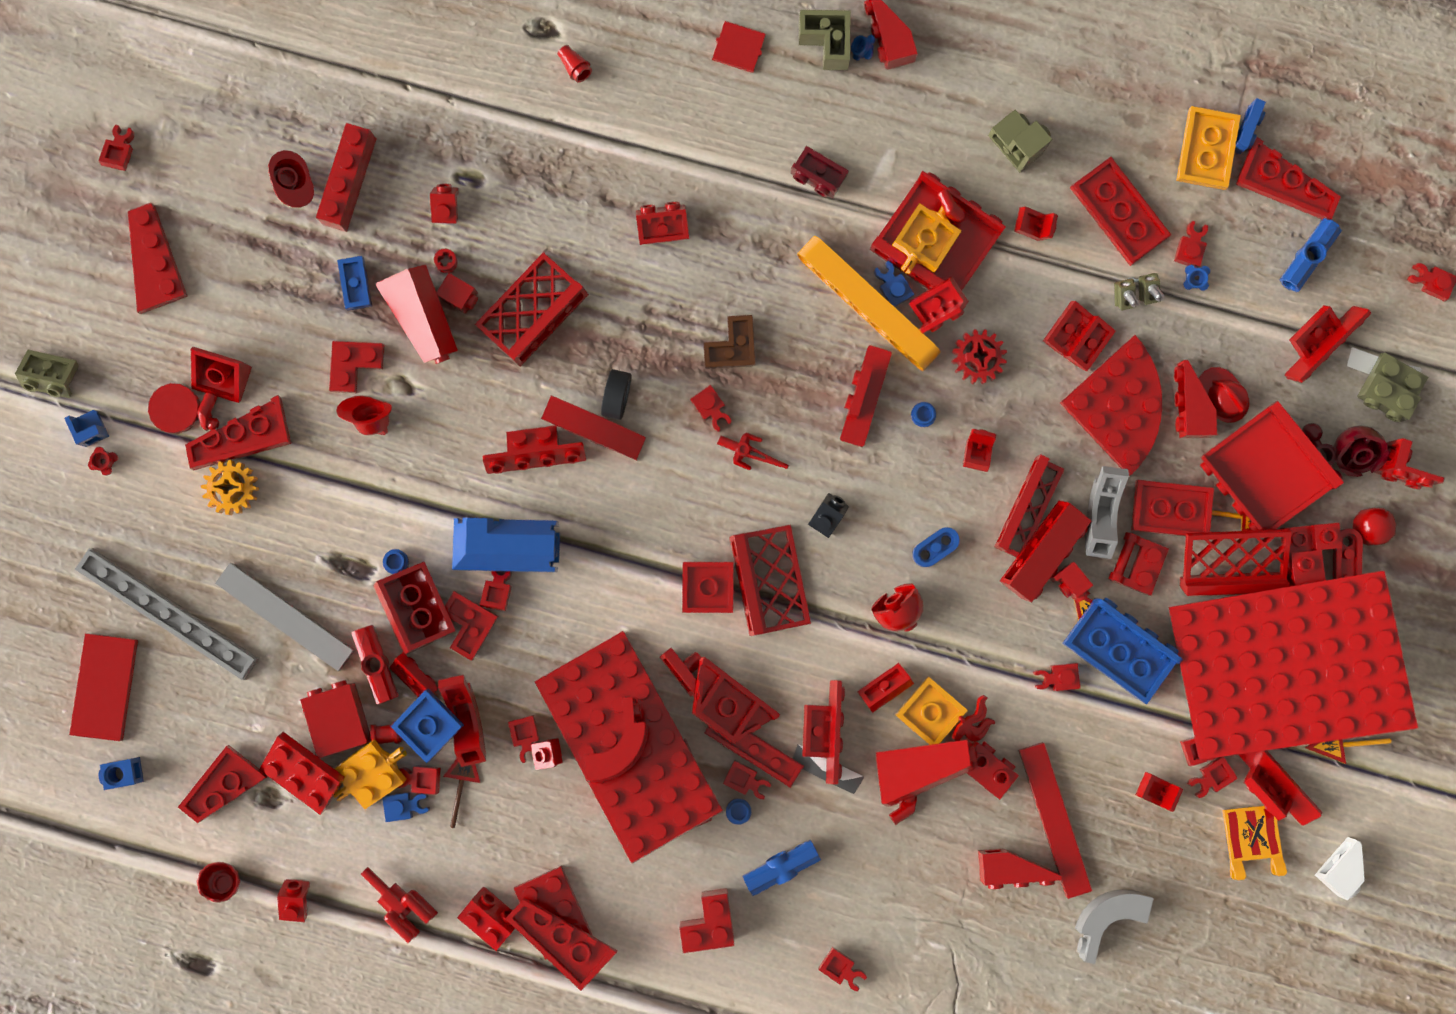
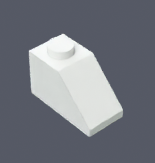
[1315,837,1365,901]

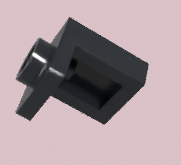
[808,493,849,538]

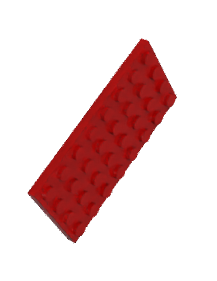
[535,631,723,864]

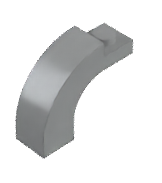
[1085,466,1129,559]
[1075,889,1154,964]

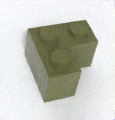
[799,10,850,70]
[988,110,1053,173]

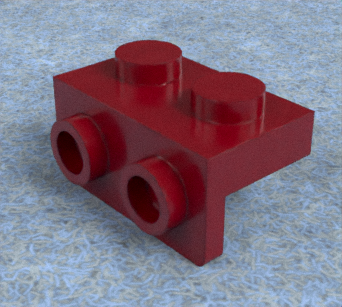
[791,146,849,198]

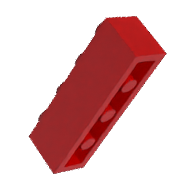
[316,123,377,232]
[1000,500,1091,603]

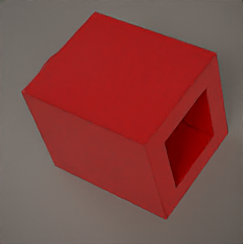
[436,273,478,314]

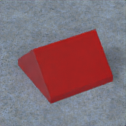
[191,347,252,403]

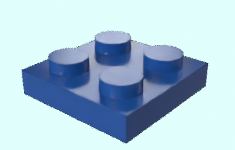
[391,689,464,763]

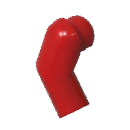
[197,393,220,431]
[889,795,917,825]

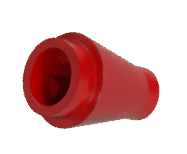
[558,45,592,83]

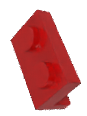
[909,277,969,334]
[457,887,515,951]

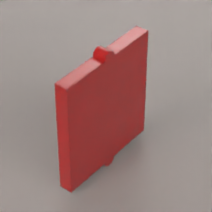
[712,21,766,73]

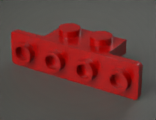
[1284,305,1371,383]
[840,345,892,447]
[482,425,586,474]
[802,680,845,785]
[1238,750,1322,826]

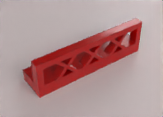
[994,454,1064,558]

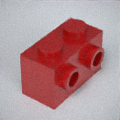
[967,741,1019,800]

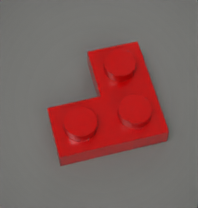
[329,341,384,393]
[445,591,499,661]

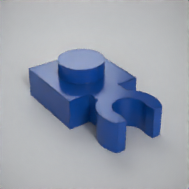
[874,261,914,307]
[382,792,430,822]

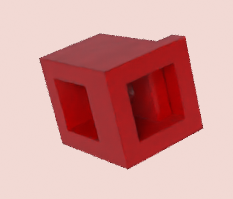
[1050,562,1094,603]

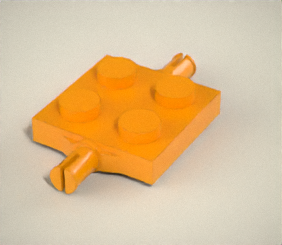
[892,203,961,274]
[334,739,407,809]

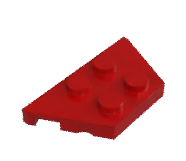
[692,657,780,743]

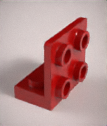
[1374,438,1445,490]

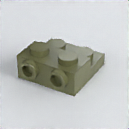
[1357,352,1429,422]

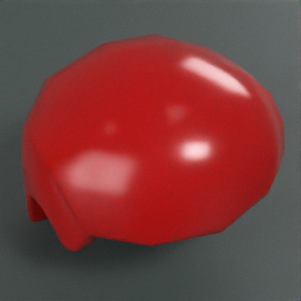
[1352,507,1397,546]
[196,862,240,903]

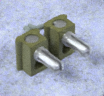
[1114,273,1164,311]

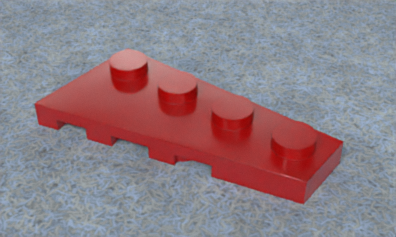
[1236,137,1341,220]

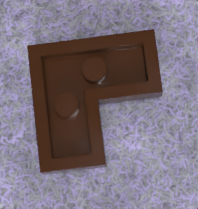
[704,315,755,369]

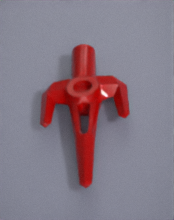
[717,432,789,470]

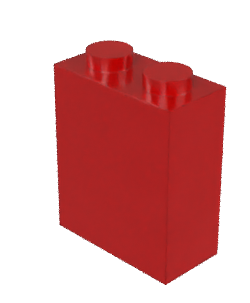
[300,680,371,758]

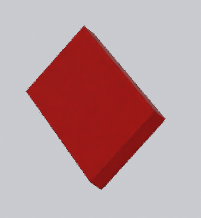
[1070,157,1172,266]
[69,633,138,742]

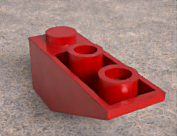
[864,0,918,70]
[1174,360,1217,438]
[978,849,1062,889]

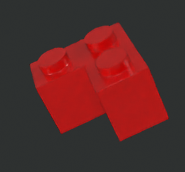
[679,888,735,954]

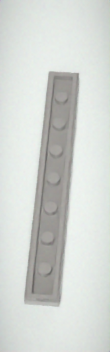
[75,548,259,680]

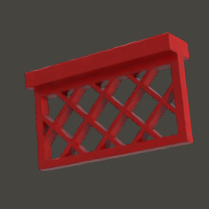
[475,252,589,367]
[729,524,811,636]
[1180,529,1292,596]

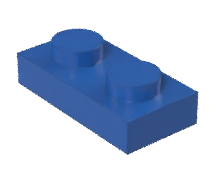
[1234,98,1266,155]
[337,256,372,311]

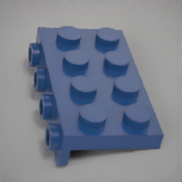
[1062,598,1183,704]

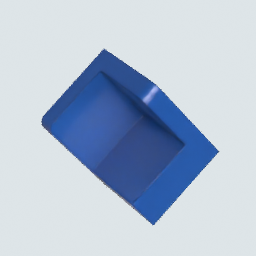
[64,410,109,447]

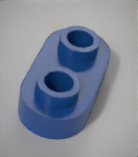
[912,527,960,567]

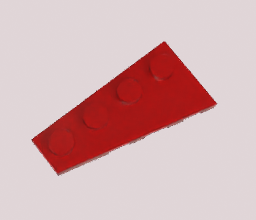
[128,203,188,314]
[185,395,291,471]
[505,898,618,991]

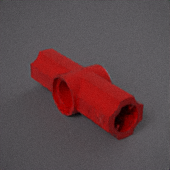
[351,625,399,705]

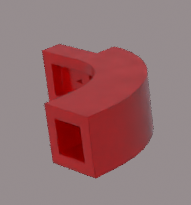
[438,675,486,767]
[584,697,648,783]

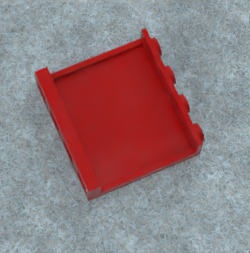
[870,171,1006,290]
[1199,401,1344,530]

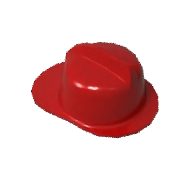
[268,150,314,208]
[1199,367,1250,423]
[336,396,392,435]

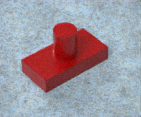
[660,647,701,697]

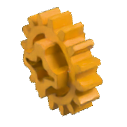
[201,460,259,516]

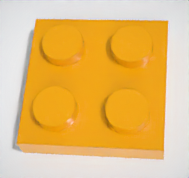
[895,676,968,745]

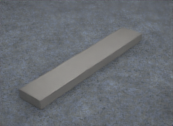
[215,563,355,671]

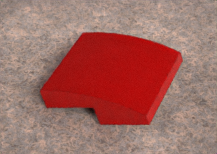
[1043,301,1116,371]

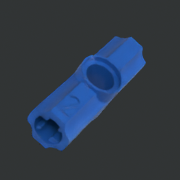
[1279,218,1342,292]
[743,839,821,896]

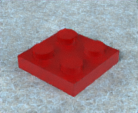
[682,562,733,613]

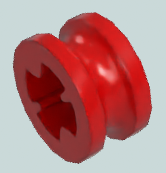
[434,248,458,274]

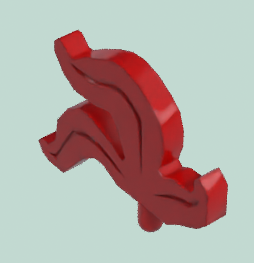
[952,695,995,741]

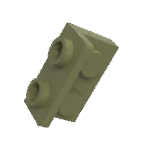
[15,350,79,398]

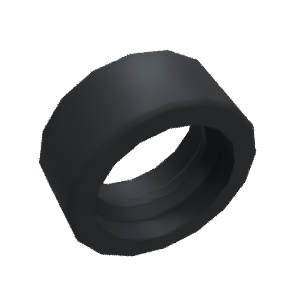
[601,369,632,420]

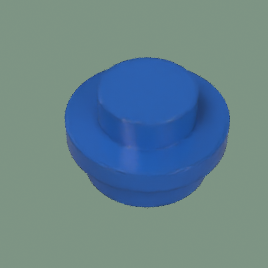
[911,402,936,427]
[383,549,409,574]
[726,798,751,825]

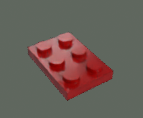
[1131,480,1214,536]
[259,731,345,815]
[514,865,593,960]

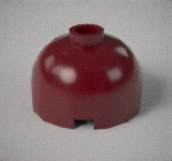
[1333,425,1389,477]

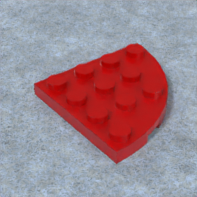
[1060,335,1162,476]

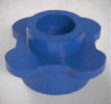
[851,35,875,61]
[1183,265,1211,291]

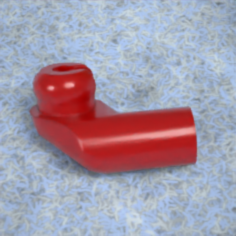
[937,189,966,223]

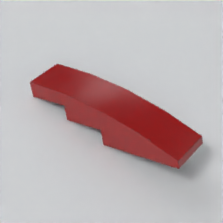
[541,395,646,461]

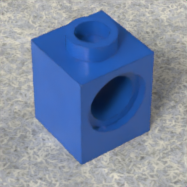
[98,757,144,790]

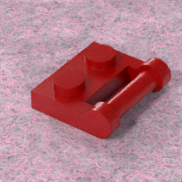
[1108,532,1169,596]

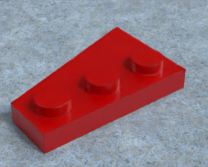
[178,745,268,823]

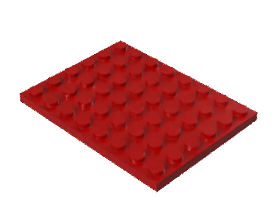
[1169,570,1418,760]

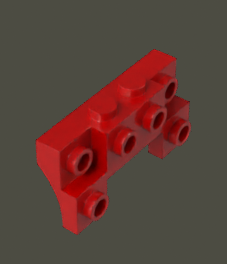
[1281,523,1342,586]

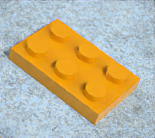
[1176,106,1241,190]

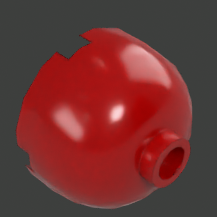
[871,583,924,632]

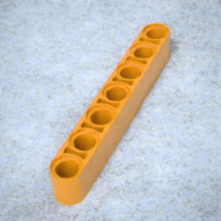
[797,236,941,371]

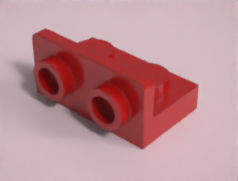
[636,202,689,245]

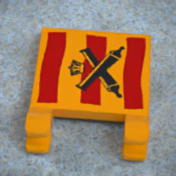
[1222,806,1287,880]

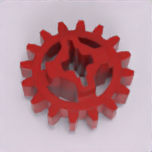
[951,329,1007,384]

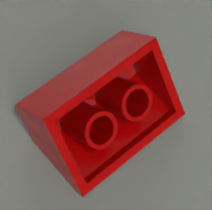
[374,562,456,655]

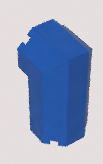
[452,518,560,573]

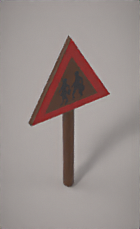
[443,759,481,828]

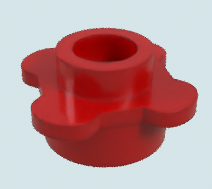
[88,447,118,476]

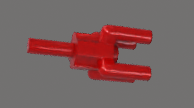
[361,867,438,944]

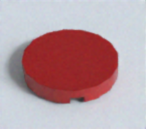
[148,383,200,434]

